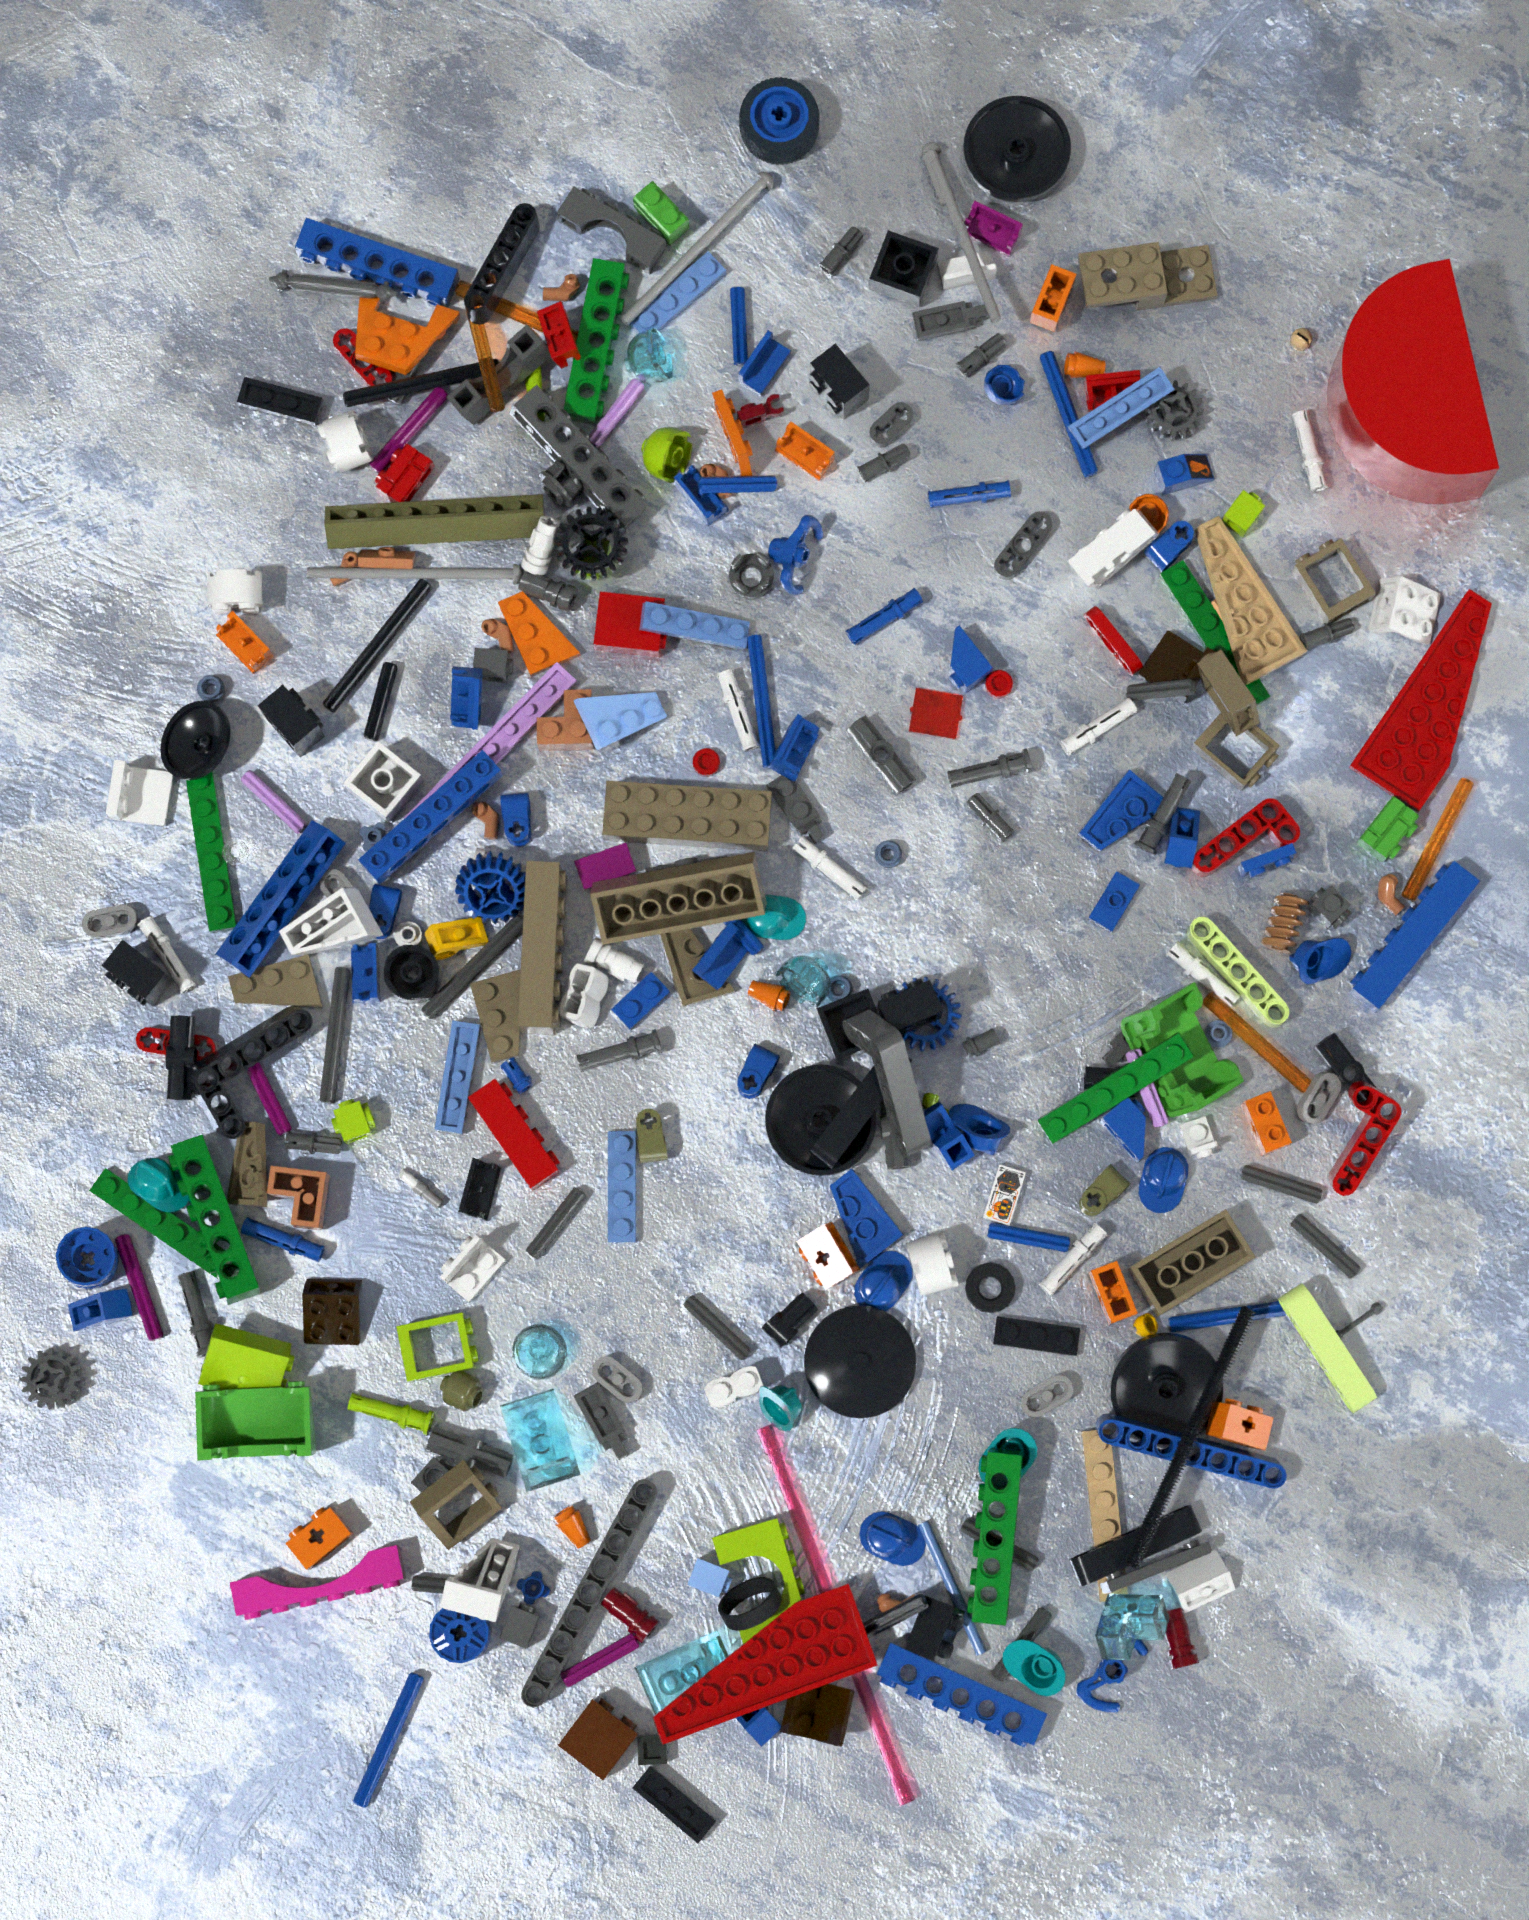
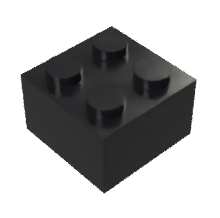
[869,230,939,307]
[809,343,870,420]
[257,684,325,758]
[101,939,174,1007]
[877,979,943,1035]
[816,989,879,1064]

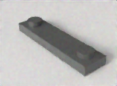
[1100,1539,1212,1594]

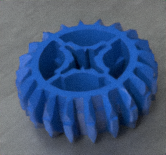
[455,851,526,924]
[896,977,962,1052]

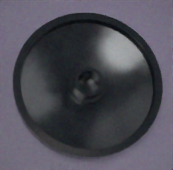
[963,96,1071,202]
[765,1064,877,1177]
[804,1305,916,1418]
[1110,1333,1223,1445]

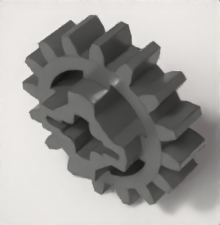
[1144,380,1204,441]
[20,1348,83,1410]

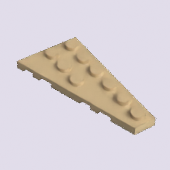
[1194,516,1307,685]

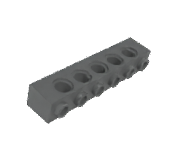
[509,385,648,528]

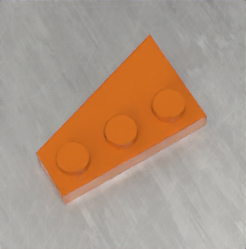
[712,389,753,476]
[498,591,581,677]

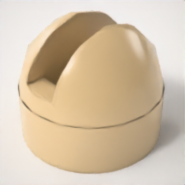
[1290,328,1313,351]

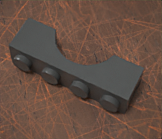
[557,186,666,275]
[447,324,551,425]

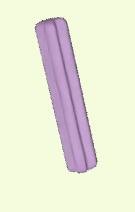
[589,378,644,448]
[241,770,307,834]
[1126,1048,1168,1127]

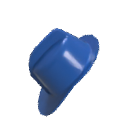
[1289,938,1351,984]
[949,1104,1010,1155]
[1139,1147,1189,1213]
[854,1251,912,1312]
[859,1511,926,1566]

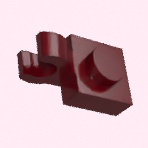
[737,394,784,428]

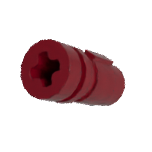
[601,1587,660,1643]
[1160,1608,1199,1670]

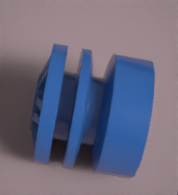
[56,1227,119,1290]
[429,1608,492,1663]

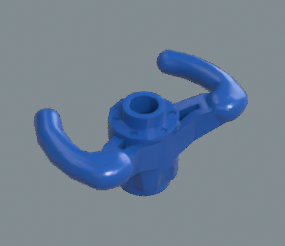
[768,515,824,595]
[1076,1627,1148,1713]

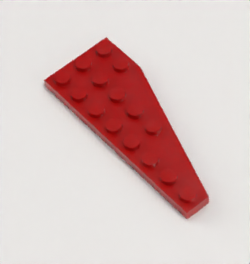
[1349,589,1492,813]
[652,1584,877,1745]

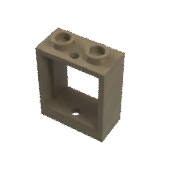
[1292,538,1376,625]
[1197,650,1260,737]
[1191,713,1280,791]
[410,1459,502,1550]

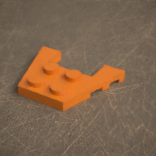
[355,280,460,375]

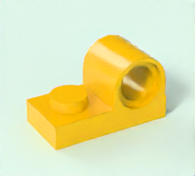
[424,917,489,960]

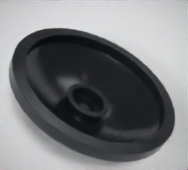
[160,701,231,781]

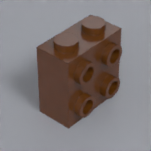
[558,1697,639,1780]

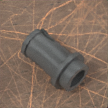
[962,1028,1000,1058]

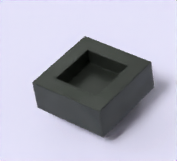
[637,1735,667,1765]

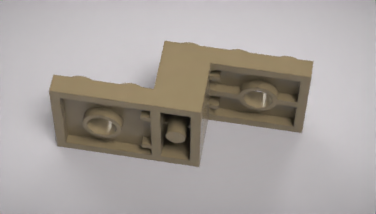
[1078,242,1217,311]

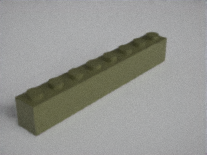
[324,494,545,549]

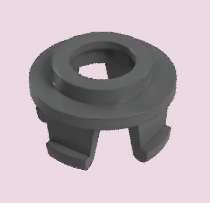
[539,460,583,507]
[729,552,774,598]

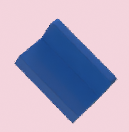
[738,330,791,397]
[692,922,748,990]

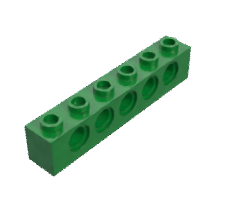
[563,258,630,425]
[168,1135,260,1305]
[967,1448,1023,1626]

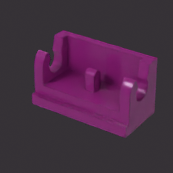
[964,201,1023,256]
[574,842,636,890]

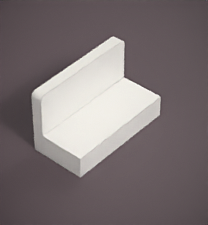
[937,250,997,290]
[1166,1550,1236,1614]

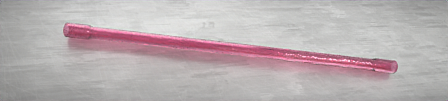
[756,1424,915,1806]

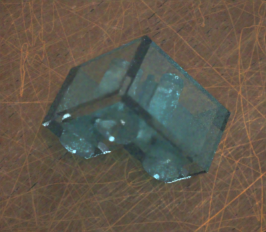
[1095,1594,1169,1660]

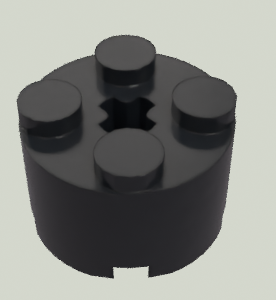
[384,945,442,1004]

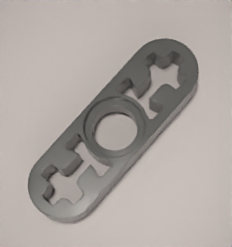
[994,511,1052,580]

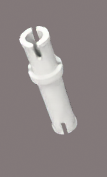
[1292,410,1328,492]
[717,669,760,752]
[1060,698,1137,756]
[792,835,867,901]
[138,916,197,994]
[1166,941,1241,1009]
[1038,1223,1108,1296]

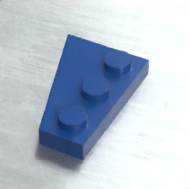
[1078,770,1163,851]
[830,1169,904,1269]

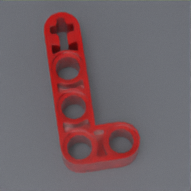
[1191,798,1300,877]
[1328,1081,1401,1196]

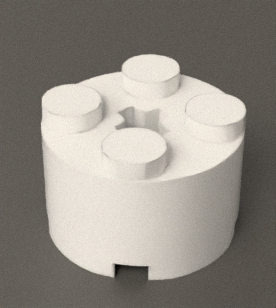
[317,410,373,472]
[207,569,263,614]
[906,1232,959,1295]

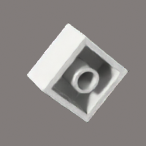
[343,741,424,823]

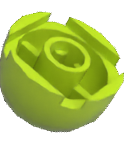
[641,427,692,483]

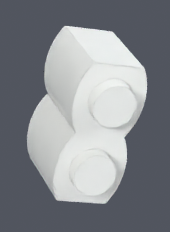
[559,963,608,1028]
[704,1366,763,1409]

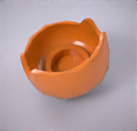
[1129,494,1169,533]

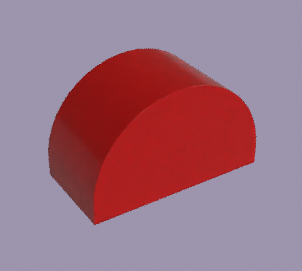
[1327,259,1499,504]

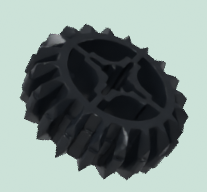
[554,506,629,581]

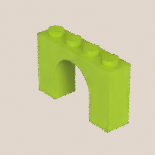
[712,1518,805,1644]

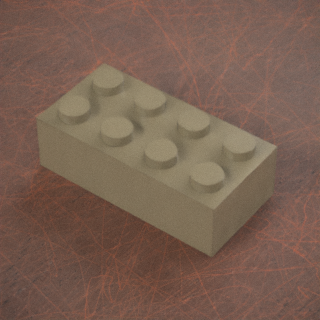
[1127,1209,1255,1317]

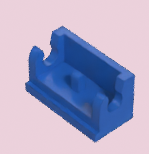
[674,465,729,527]
[450,666,483,730]
[768,714,820,782]
[351,943,381,1003]

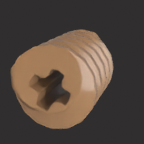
[1261,893,1310,954]

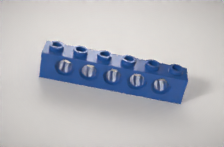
[295,218,460,307]
[358,750,503,885]
[215,820,346,978]
[876,1643,1047,1748]

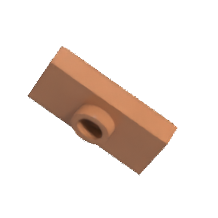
[358,547,415,569]

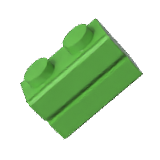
[633,181,689,246]
[1356,796,1419,863]

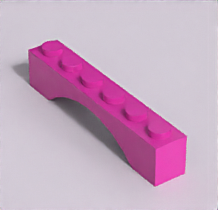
[230,1545,406,1620]

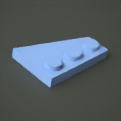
[573,692,667,750]

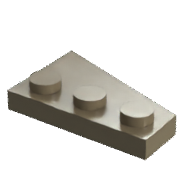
[658,929,735,1008]
[228,954,323,1008]
[470,969,521,1064]
[227,1121,267,1207]

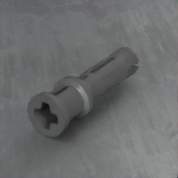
[947,748,1032,788]
[1134,773,1192,856]
[577,1029,662,1072]
[177,1271,214,1358]

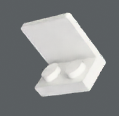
[1368,576,1441,645]
[106,760,173,826]
[440,1234,506,1303]

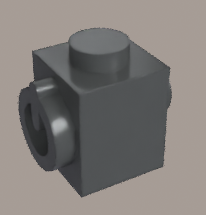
[1308,885,1352,929]

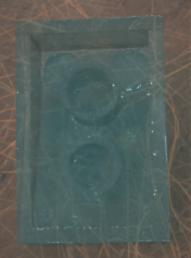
[500,1389,580,1492]
[634,1630,728,1714]

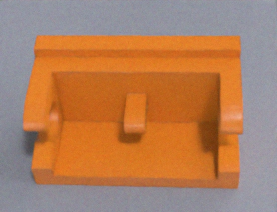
[775,421,835,481]
[216,611,273,674]

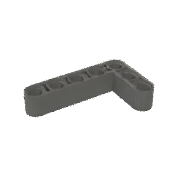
[843,1009,931,1158]

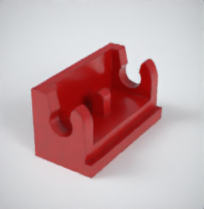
[537,301,581,369]
[1084,370,1141,412]

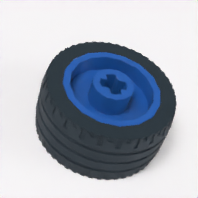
[739,77,820,165]

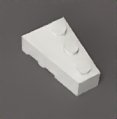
[1068,509,1160,588]
[279,888,383,955]
[440,1538,519,1622]

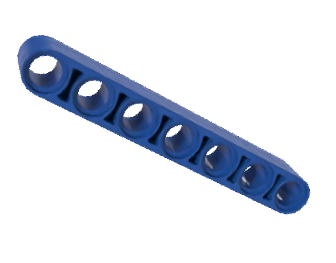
[1095,1413,1287,1489]

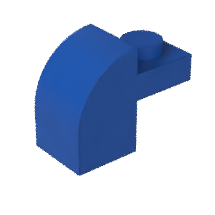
[923,1102,975,1170]

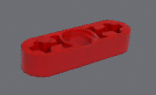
[333,328,393,386]
[1084,606,1143,676]
[136,1027,217,1062]

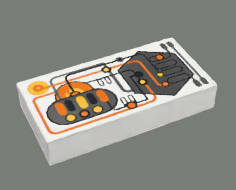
[983,1164,1026,1226]

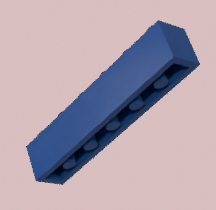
[1349,861,1480,1013]

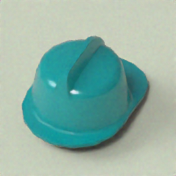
[741,894,806,940]
[127,1158,189,1212]
[759,1385,802,1432]
[978,1428,1037,1487]
[1003,1639,1066,1696]

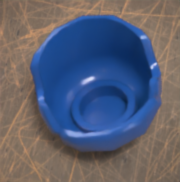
[984,365,1025,406]

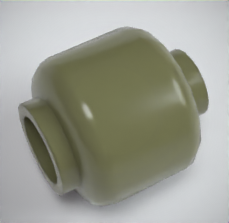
[440,1371,484,1412]

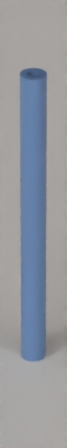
[918,1521,987,1656]

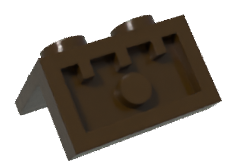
[1139,631,1216,705]
[302,1279,362,1345]
[780,1684,855,1747]

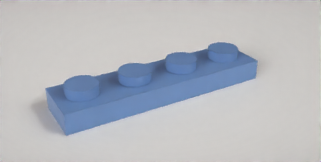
[629,251,726,343]
[1068,367,1175,450]
[639,601,750,650]
[434,1020,480,1135]
[608,1131,636,1243]

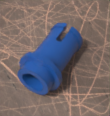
[500,1057,533,1094]

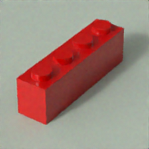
[468,1079,560,1191]

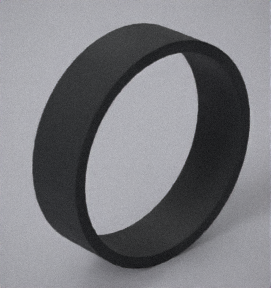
[718,1577,782,1631]

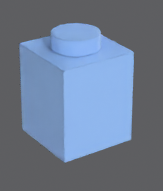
[687,1558,733,1597]

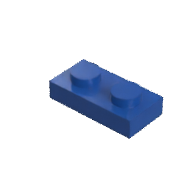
[1238,843,1296,878]
[611,972,670,1031]

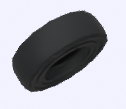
[965,1262,1016,1313]

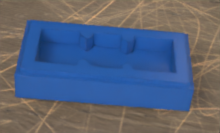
[1088,871,1140,933]

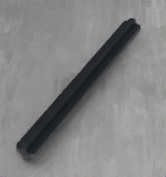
[343,358,499,407]
[323,579,432,713]

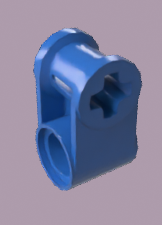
[1143,521,1194,572]
[500,792,532,847]
[369,884,402,940]
[737,1043,780,1099]

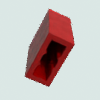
[593,591,667,658]

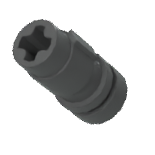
[518,571,578,613]

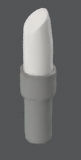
[399,1169,444,1209]

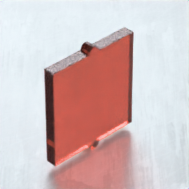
[909,688,963,740]

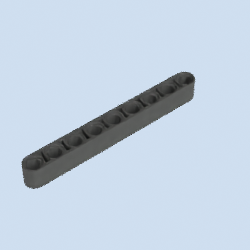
[521,1479,657,1708]

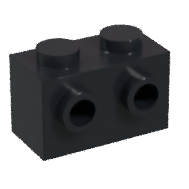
[905,1595,965,1665]

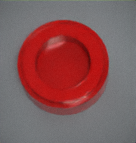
[985,670,1013,699]
[693,748,720,777]

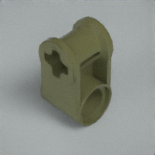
[636,1109,668,1164]
[1079,1164,1131,1217]

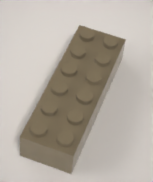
[602,780,772,851]
[590,852,767,945]
[518,861,567,1035]

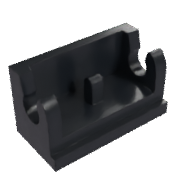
[458,1158,502,1221]

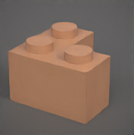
[537,689,594,751]
[267,1166,330,1231]

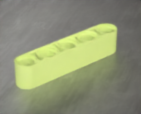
[1187,917,1289,1028]
[1278,1283,1377,1414]

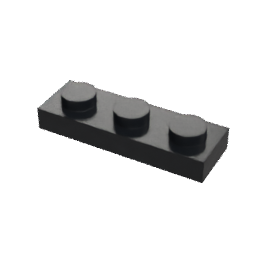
[237,377,323,426]
[993,1316,1080,1357]
[632,1765,716,1844]

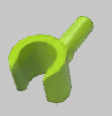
[922,1093,949,1115]

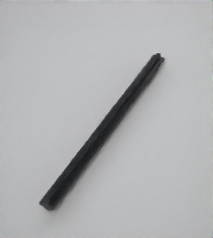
[1125,1306,1256,1569]

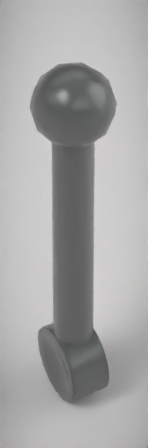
[1335,1302,1383,1340]

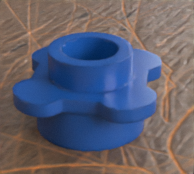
[517,1571,550,1605]

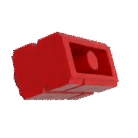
[375,444,435,503]

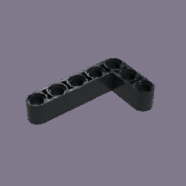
[187,1006,313,1139]

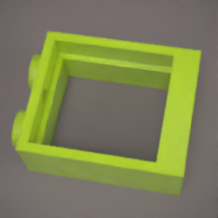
[396,1312,479,1383]

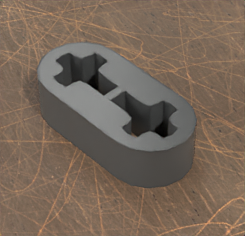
[869,402,913,448]

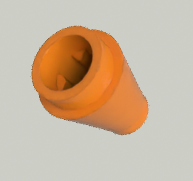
[1064,351,1106,378]
[748,980,791,1012]
[553,1505,591,1549]

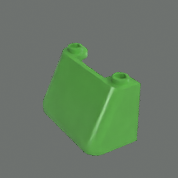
[1121,982,1244,1117]
[195,1381,316,1461]

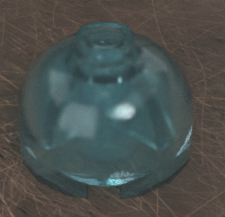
[624,328,673,384]
[775,955,831,1010]
[511,1324,567,1380]

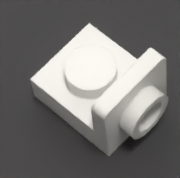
[1178,1116,1218,1159]

